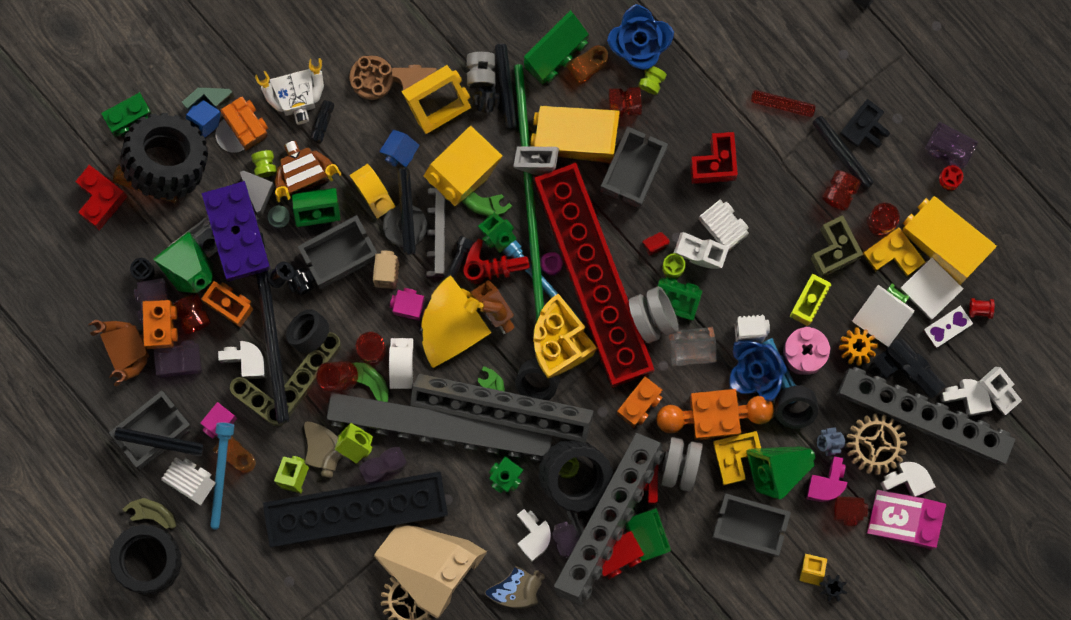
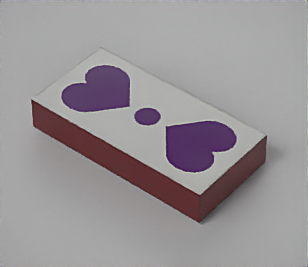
[923,306,973,349]

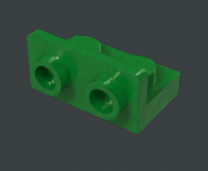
[101,92,152,137]
[658,277,703,321]

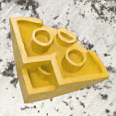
[421,275,491,368]
[533,294,597,378]

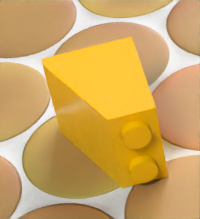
[424,126,502,206]

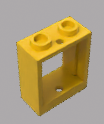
[401,65,471,134]

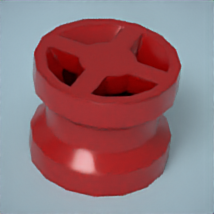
[939,165,964,190]

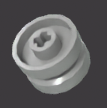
[629,286,679,344]
[661,437,702,492]

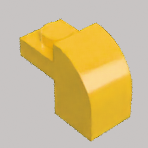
[349,164,396,218]

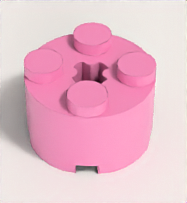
[783,327,830,375]

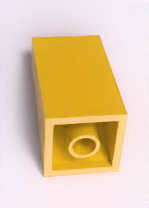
[530,106,620,163]
[902,196,997,285]

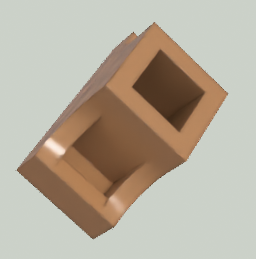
[392,65,437,99]

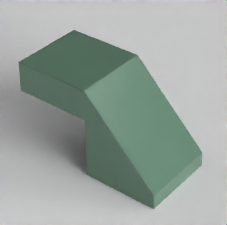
[182,88,234,112]

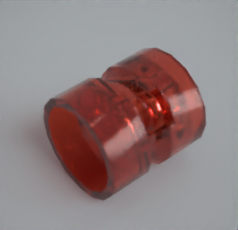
[609,87,642,117]
[822,170,861,211]
[867,203,900,237]
[173,294,211,334]
[356,332,386,365]
[316,361,358,391]

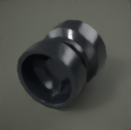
[130,258,155,283]

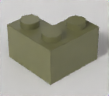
[811,215,863,278]

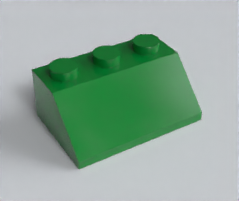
[524,10,589,85]

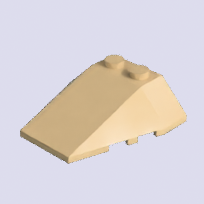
[374,524,487,619]

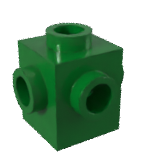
[478,212,517,252]
[489,457,524,494]

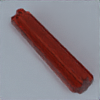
[751,90,816,117]

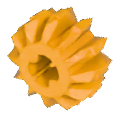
[839,328,877,366]

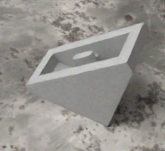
[513,146,559,176]
[240,171,275,217]

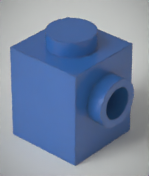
[186,100,220,137]
[380,130,420,167]

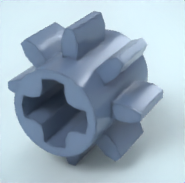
[817,427,845,456]

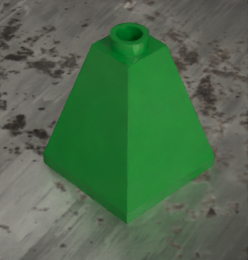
[153,232,214,293]
[746,446,815,499]

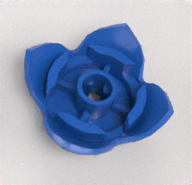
[607,4,674,70]
[729,340,787,401]

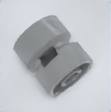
[467,52,495,89]

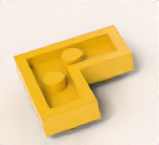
[863,227,926,276]
[713,431,761,486]

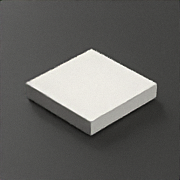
[900,258,963,320]
[852,285,915,347]

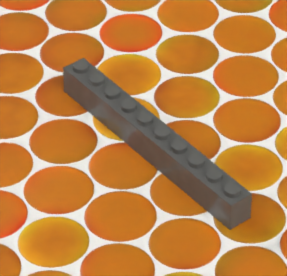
[327,393,552,462]

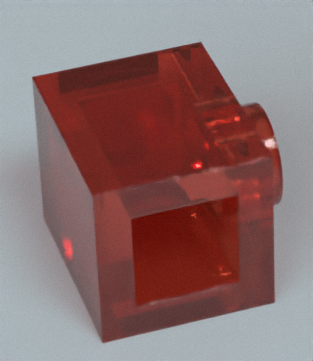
[834,496,868,526]

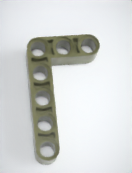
[230,332,341,426]

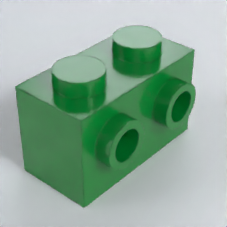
[292,188,341,227]
[626,508,671,561]

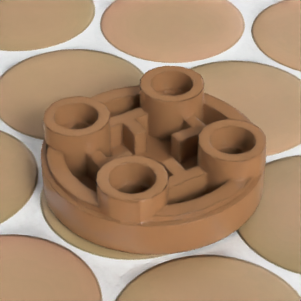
[350,56,393,100]

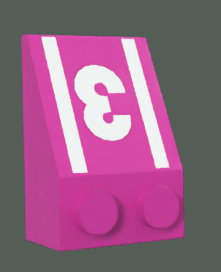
[867,490,946,550]

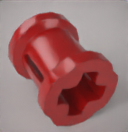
[969,298,995,319]

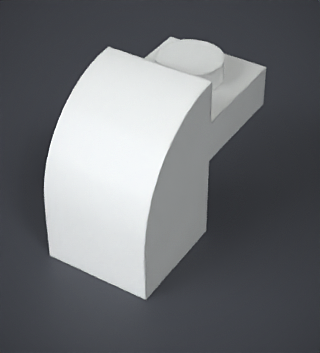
[673,232,729,269]
[389,338,413,389]
[218,341,266,379]
[978,367,1022,415]
[939,379,992,417]
[880,462,935,497]
[517,509,551,562]

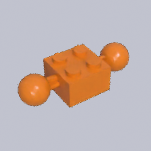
[656,389,774,441]

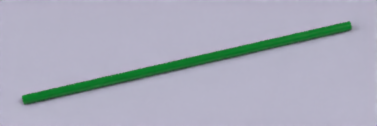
[514,64,544,322]

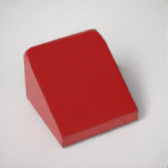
[643,232,670,255]

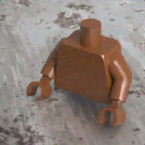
[88,320,150,387]

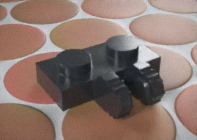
[840,99,890,148]

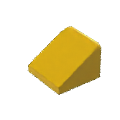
[799,554,827,586]

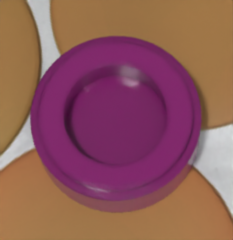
[541,252,563,275]

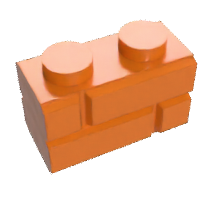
[220,96,268,151]

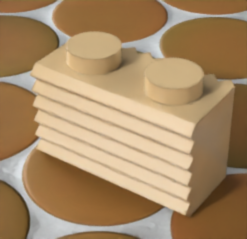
[373,251,400,289]

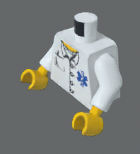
[255,58,324,124]

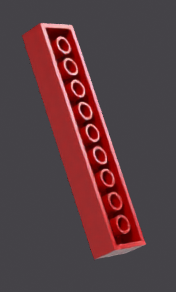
[534,163,655,388]

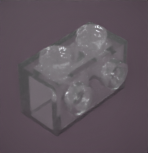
[669,327,716,366]

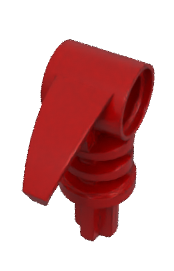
[463,239,530,284]

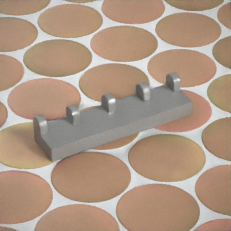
[427,188,445,277]

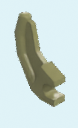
[123,498,176,530]

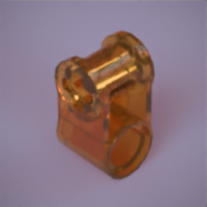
[566,45,608,85]
[213,436,256,473]

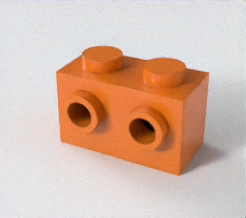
[201,281,253,328]
[143,300,178,349]
[616,377,663,428]

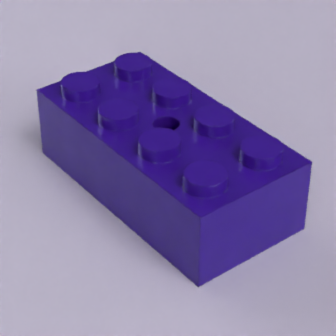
[201,181,271,282]

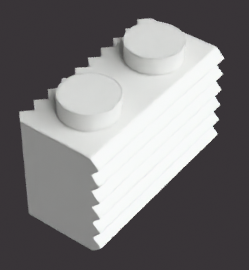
[699,200,749,253]
[734,314,770,343]
[161,457,216,505]

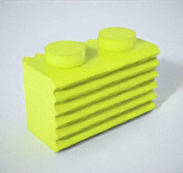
[790,274,831,326]

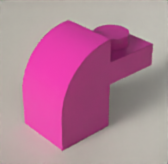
[806,456,848,502]

